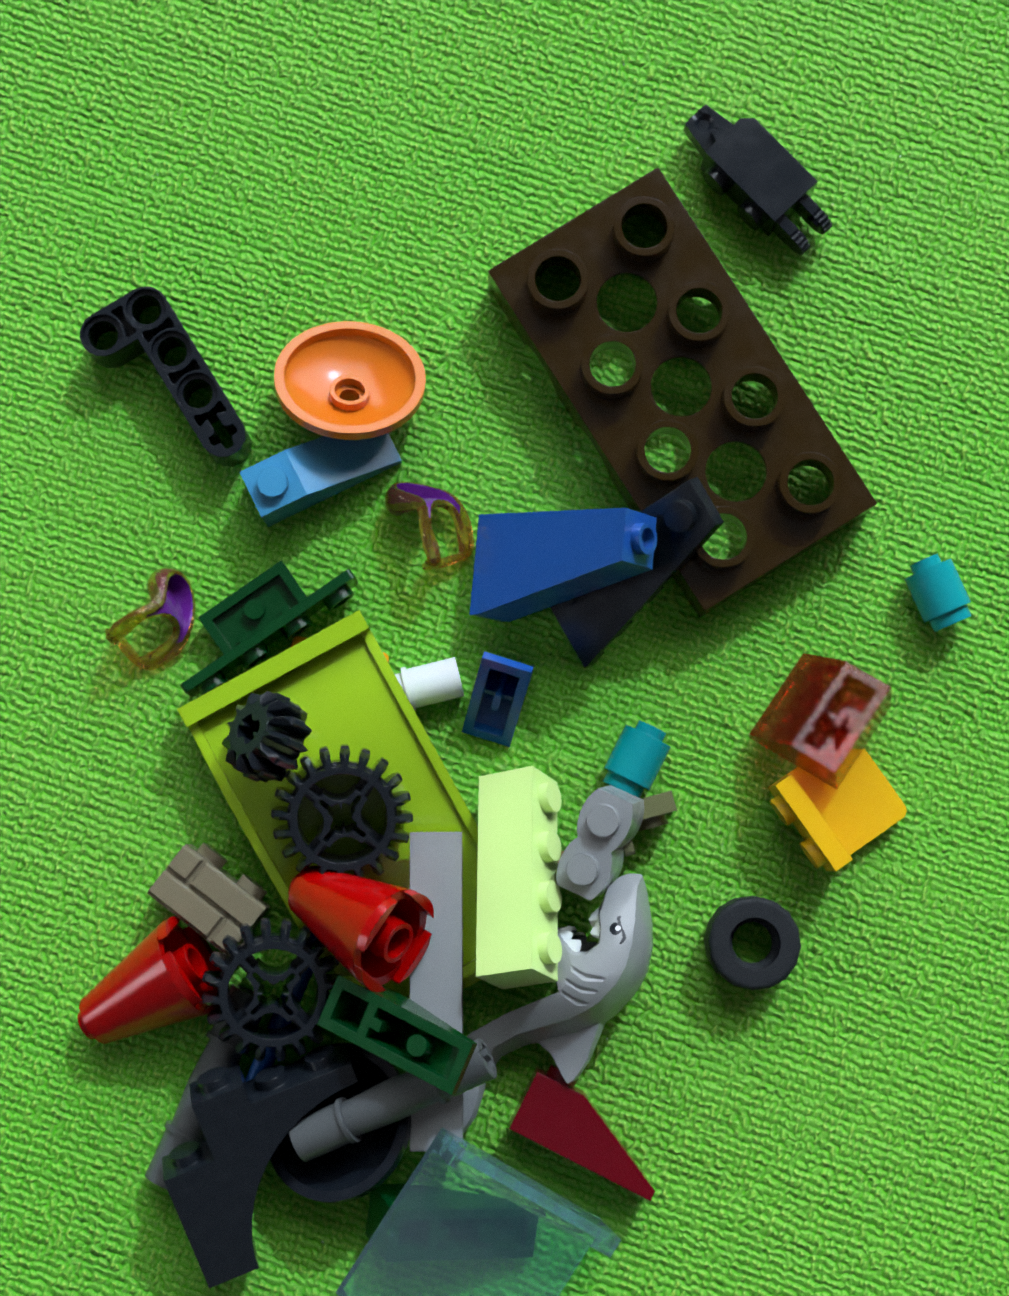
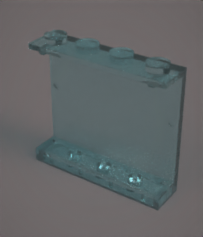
[336,1127,621,1296]

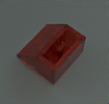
[749,653,892,790]

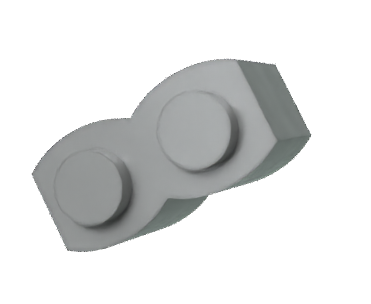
[556,785,644,901]

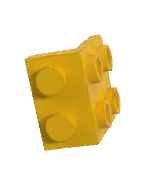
[767,733,907,872]

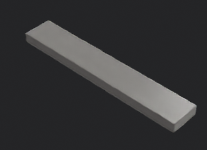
[410,832,463,1152]

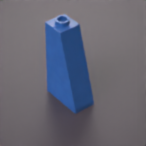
[469,508,657,622]

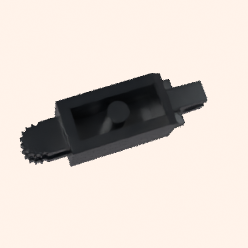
[683,105,832,256]

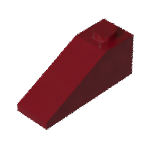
[509,1064,655,1201]

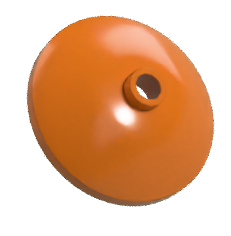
[274,321,426,440]

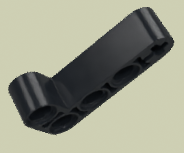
[80,287,252,467]

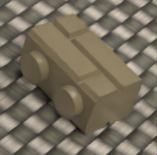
[147,842,271,956]

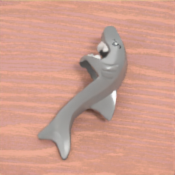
[463,873,653,1133]

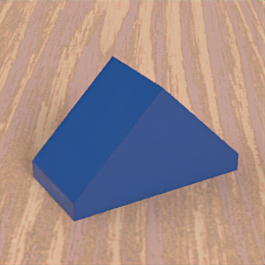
[462,651,534,747]

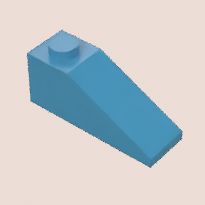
[240,433,402,527]

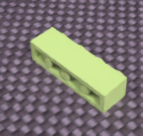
[476,766,562,989]

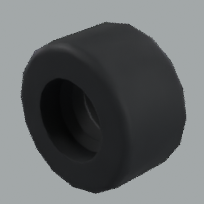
[704,896,801,991]

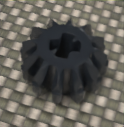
[222,691,312,783]

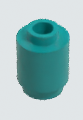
[904,553,972,632]
[603,720,671,798]

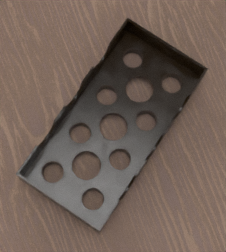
[488,167,877,618]

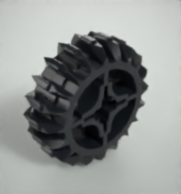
[271,744,413,878]
[201,918,340,1061]

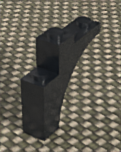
[162,1043,358,1288]

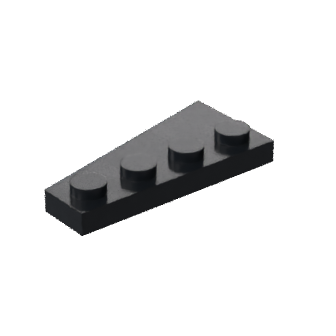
[550,477,724,668]

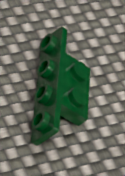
[180,560,358,697]

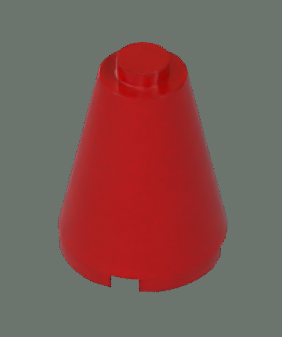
[288,866,434,992]
[77,916,221,1044]

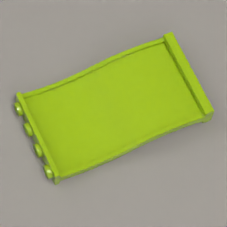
[177,610,481,999]

